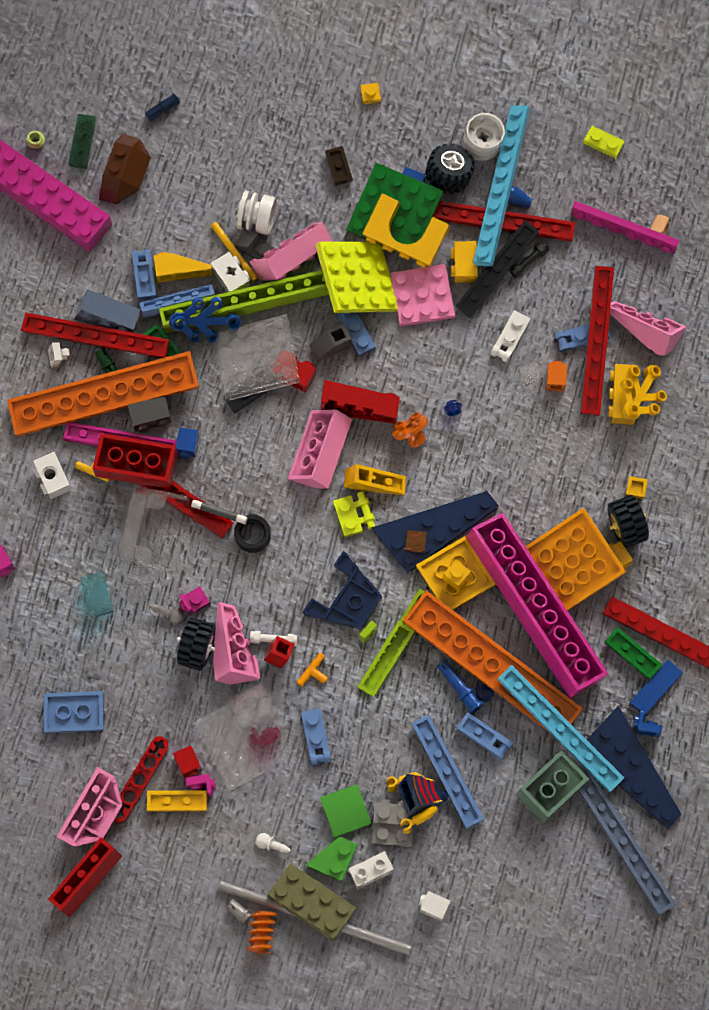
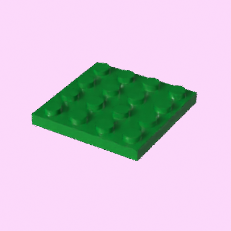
[346,163,444,254]

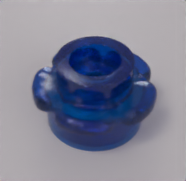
[444,400,462,416]
[475,684,495,702]

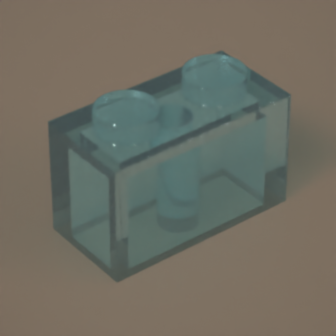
[78,571,114,618]

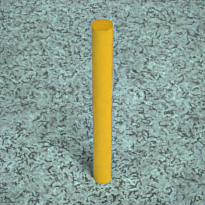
[211,222,259,283]

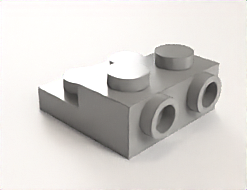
[372,799,413,848]

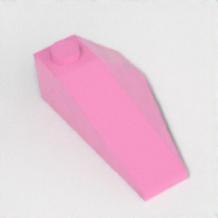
[610,301,686,356]
[213,602,260,685]

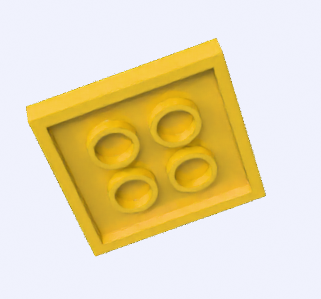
[416,536,496,611]

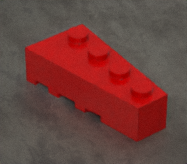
[321,380,400,424]

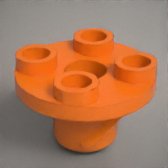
[392,412,428,448]

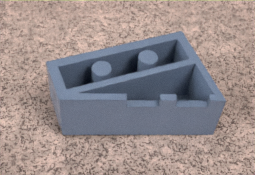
[74,289,141,332]

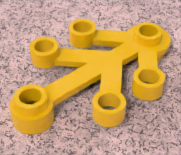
[620,365,667,420]

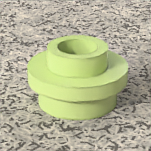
[26,131,45,149]

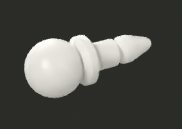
[255,833,290,853]

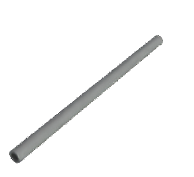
[218,880,412,955]

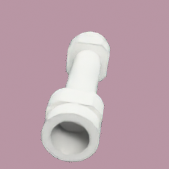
[250,631,298,647]

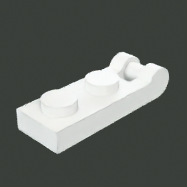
[490,310,531,363]

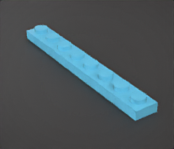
[497,665,624,793]

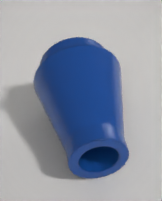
[508,186,533,209]

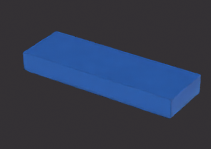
[629,660,683,716]

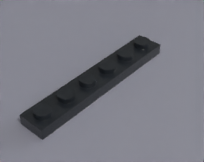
[455,221,540,318]

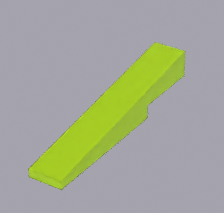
[357,588,425,697]

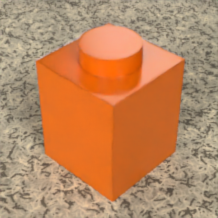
[546,361,567,392]

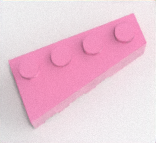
[250,222,333,281]

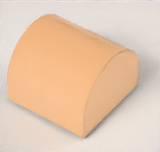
[650,215,669,234]

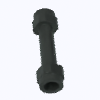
[509,242,549,278]

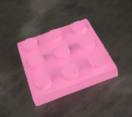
[390,264,455,327]

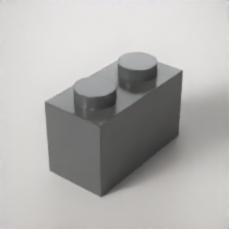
[128,396,172,432]

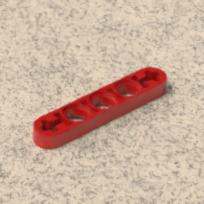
[114,736,169,824]

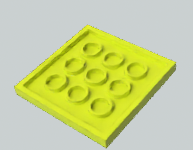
[315,242,398,313]

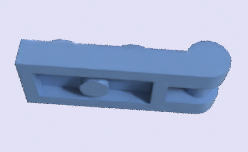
[132,249,157,300]
[554,324,610,353]
[301,708,331,766]
[456,712,513,760]

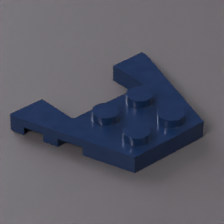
[302,551,382,629]

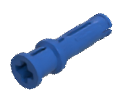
[437,659,484,714]

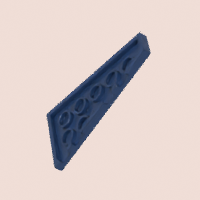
[372,491,499,574]
[587,706,682,830]

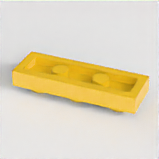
[147,790,207,812]

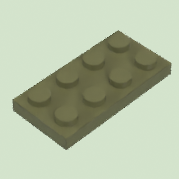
[267,863,357,942]

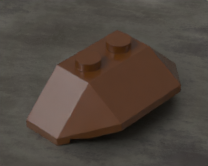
[99,134,151,204]

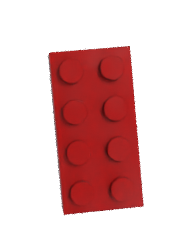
[92,433,178,489]

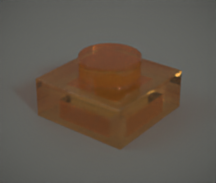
[405,530,426,553]

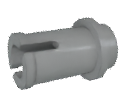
[226,899,251,924]

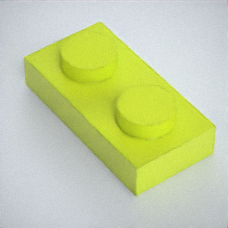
[583,126,625,159]

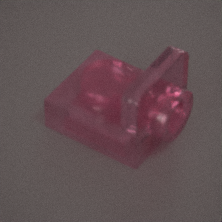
[249,726,281,749]

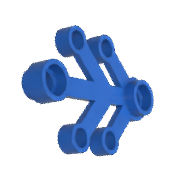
[169,297,242,343]

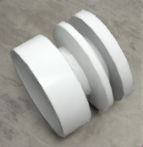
[463,113,505,161]
[237,190,277,235]

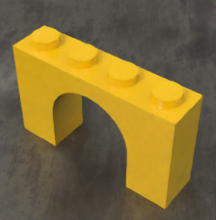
[363,194,450,268]

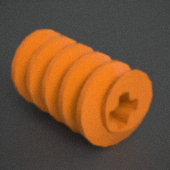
[247,911,276,954]

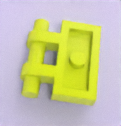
[333,491,375,538]

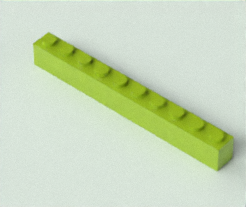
[159,270,329,334]

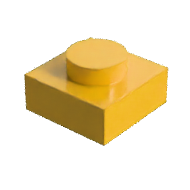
[360,83,381,104]
[625,476,648,499]

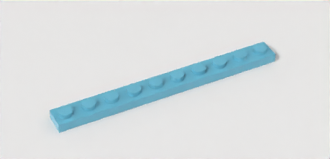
[473,106,530,266]

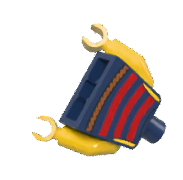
[386,772,448,834]

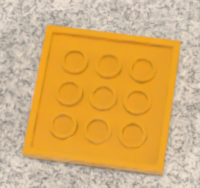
[525,507,627,611]

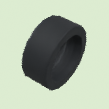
[234,514,271,553]

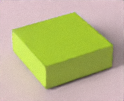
[359,620,377,643]

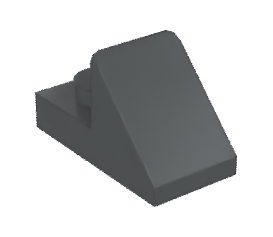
[234,231,274,259]

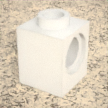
[418,891,450,922]

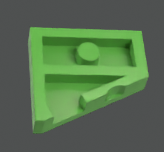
[306,836,358,882]

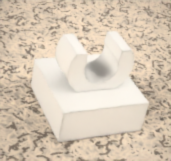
[48,342,70,368]

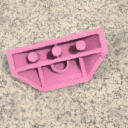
[57,767,123,847]

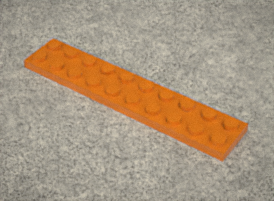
[7,351,200,437]
[402,590,583,736]

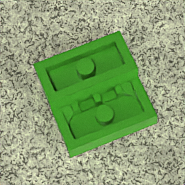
[320,784,371,837]

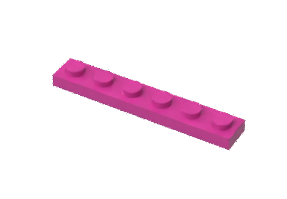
[571,201,679,253]

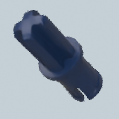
[145,93,180,121]

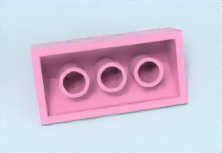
[288,409,352,489]

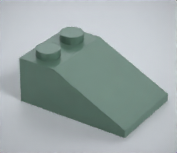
[516,750,589,824]

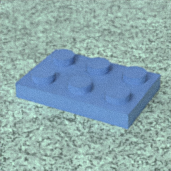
[44,691,104,733]

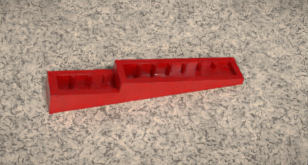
[138,480,234,538]

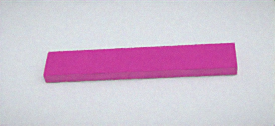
[63,422,177,447]

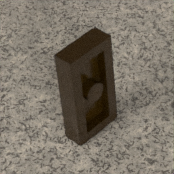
[325,146,352,186]

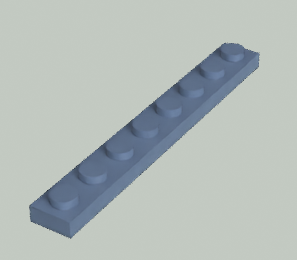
[578,770,676,916]

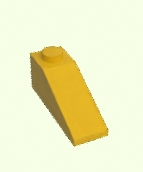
[154,252,213,283]
[344,464,406,495]

